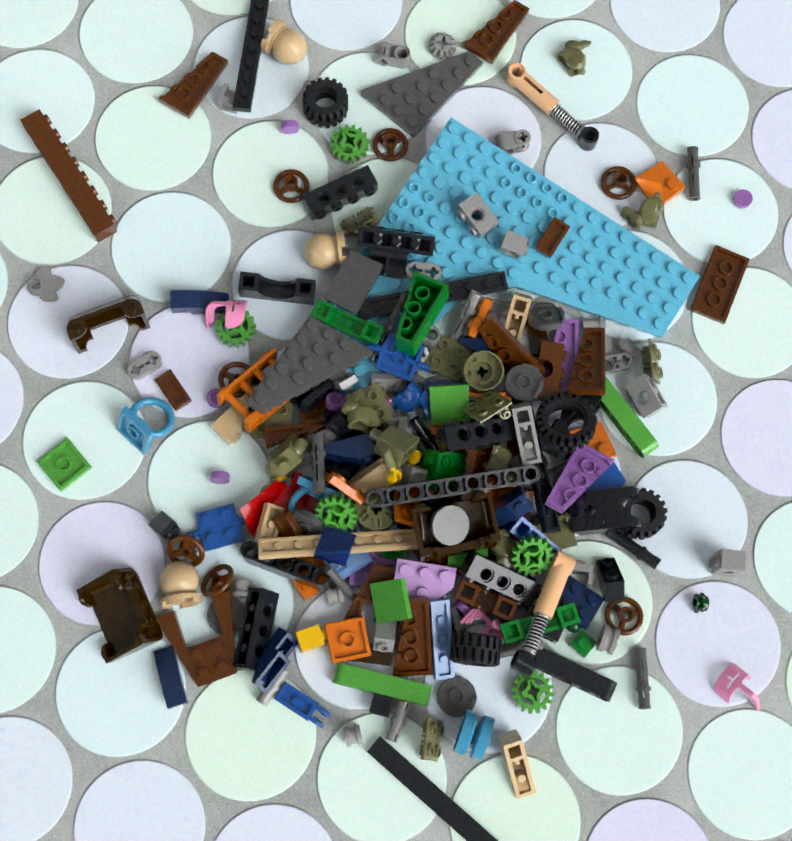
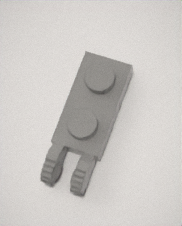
[370,373,425,392]

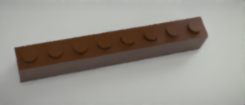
[20,109,117,242]

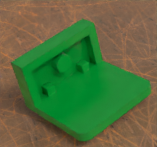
[422,449,466,491]

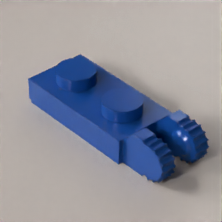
[274,682,331,728]

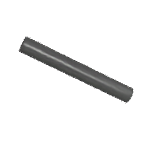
[324,565,357,602]

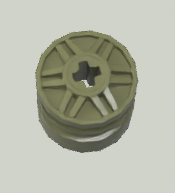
[460,350,504,393]
[356,493,395,532]

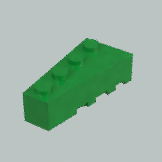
[396,271,449,357]

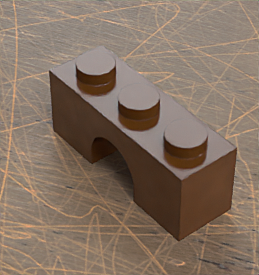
[534,340,567,402]
[454,579,518,622]

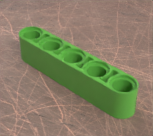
[601,376,659,458]
[332,663,432,707]

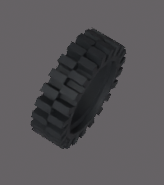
[535,392,597,452]

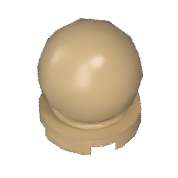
[261,19,307,65]
[304,231,346,270]
[159,561,202,609]

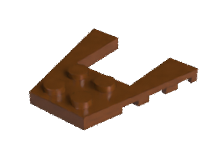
[256,378,337,448]
[343,563,403,653]
[155,590,237,687]

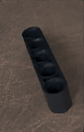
[240,541,332,591]
[535,648,617,702]

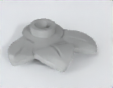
[27,266,65,302]

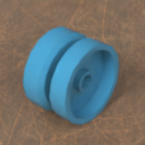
[453,709,495,761]

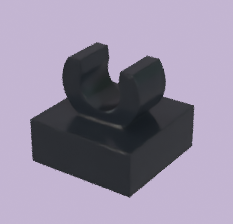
[369,693,393,718]

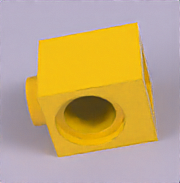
[296,624,327,653]

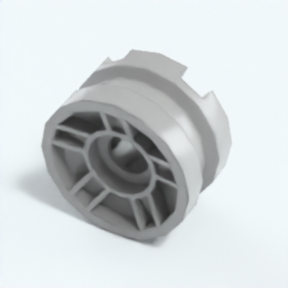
[596,624,621,655]

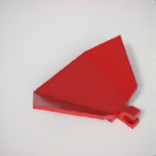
[239,471,333,537]

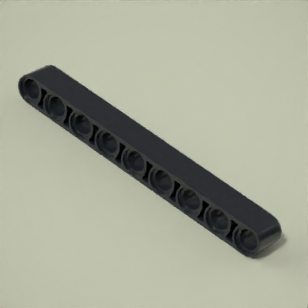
[363,465,540,508]

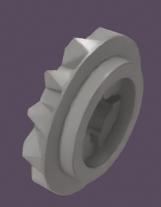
[428,32,457,59]

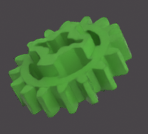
[330,124,369,164]
[215,307,256,348]
[315,493,359,533]
[510,534,554,577]
[510,670,555,714]

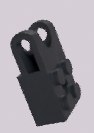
[571,486,642,536]

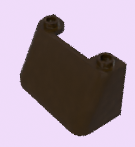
[66,295,151,354]
[411,491,501,562]
[76,568,163,664]

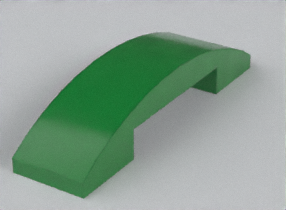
[310,299,385,345]
[499,603,581,645]

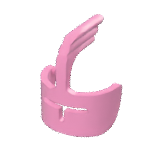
[205,300,248,328]
[460,609,503,639]
[714,664,761,710]

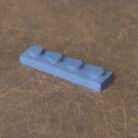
[429,598,455,681]

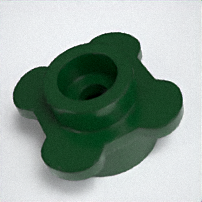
[692,593,709,613]

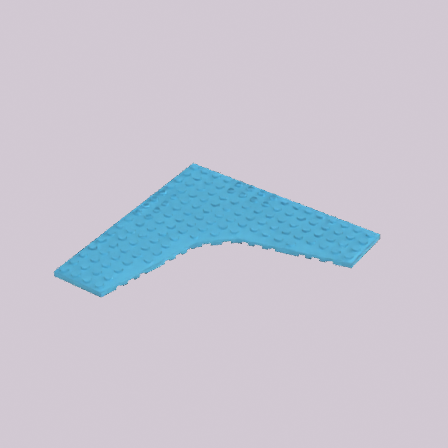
[323,117,700,396]

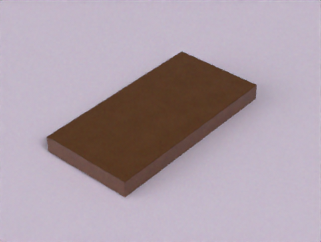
[689,245,750,325]

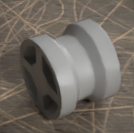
[232,579,253,598]
[326,584,345,607]
[343,724,363,747]

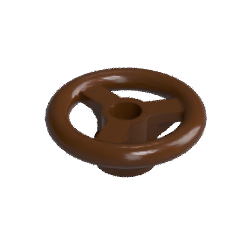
[372,128,408,162]
[601,166,637,200]
[273,169,310,203]
[218,362,256,398]
[166,534,205,567]
[200,564,234,598]
[604,596,643,636]

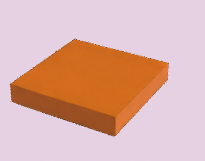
[324,615,372,664]

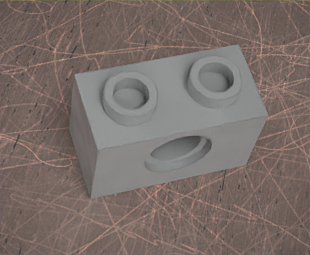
[457,192,499,239]
[625,373,668,418]
[709,549,746,576]

